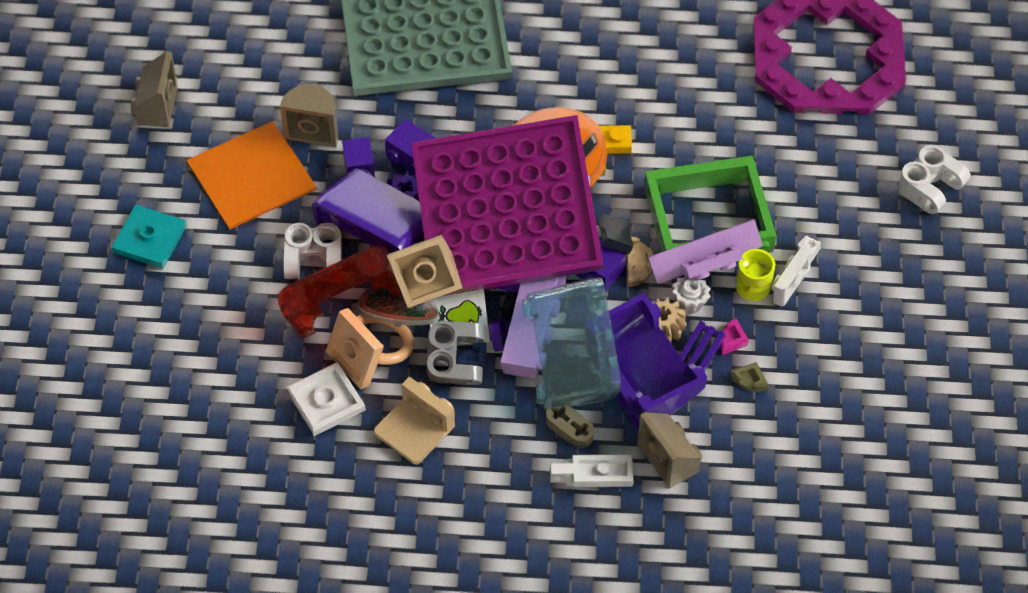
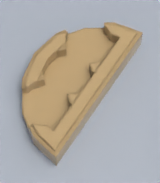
[626,237,653,287]

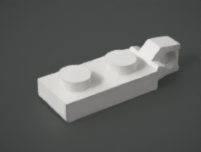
[771,236,821,306]
[550,455,634,487]

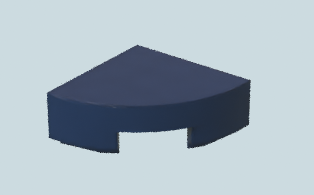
[456,342,487,372]

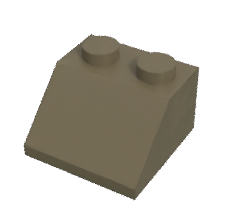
[131,51,178,127]
[637,412,702,489]

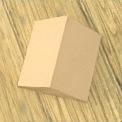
[387,235,462,308]

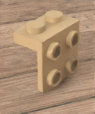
[374,377,455,464]

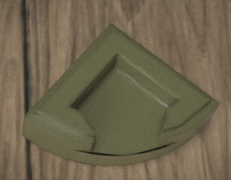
[730,362,769,392]

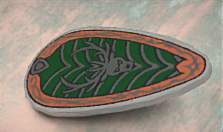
[358,280,440,327]

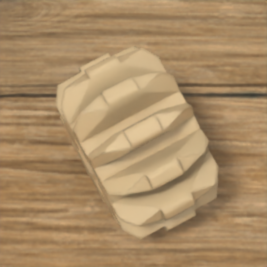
[653,297,686,343]

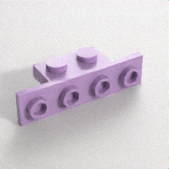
[648,219,763,284]

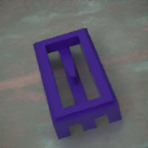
[680,320,726,371]

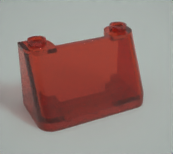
[278,244,402,339]

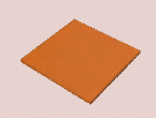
[187,121,317,230]

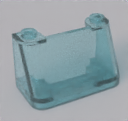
[522,278,621,410]

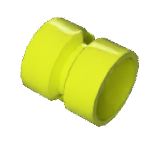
[735,249,776,301]

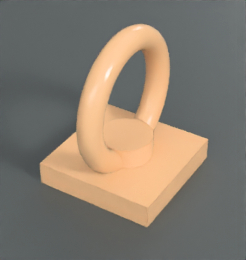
[326,308,414,389]

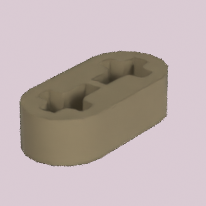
[545,401,594,448]

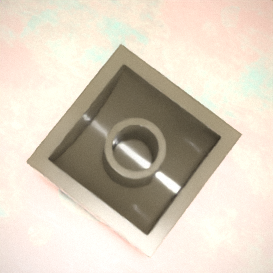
[280,84,339,148]

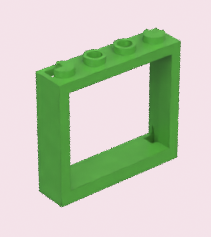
[644,156,776,252]

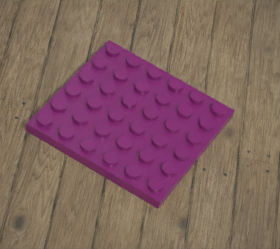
[412,115,604,297]

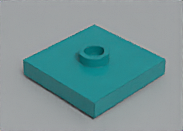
[111,204,187,269]

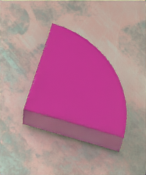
[720,318,749,355]

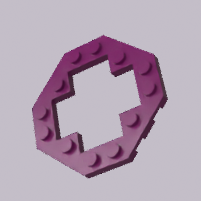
[753,0,906,115]

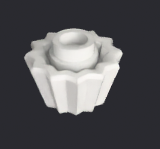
[672,276,710,314]

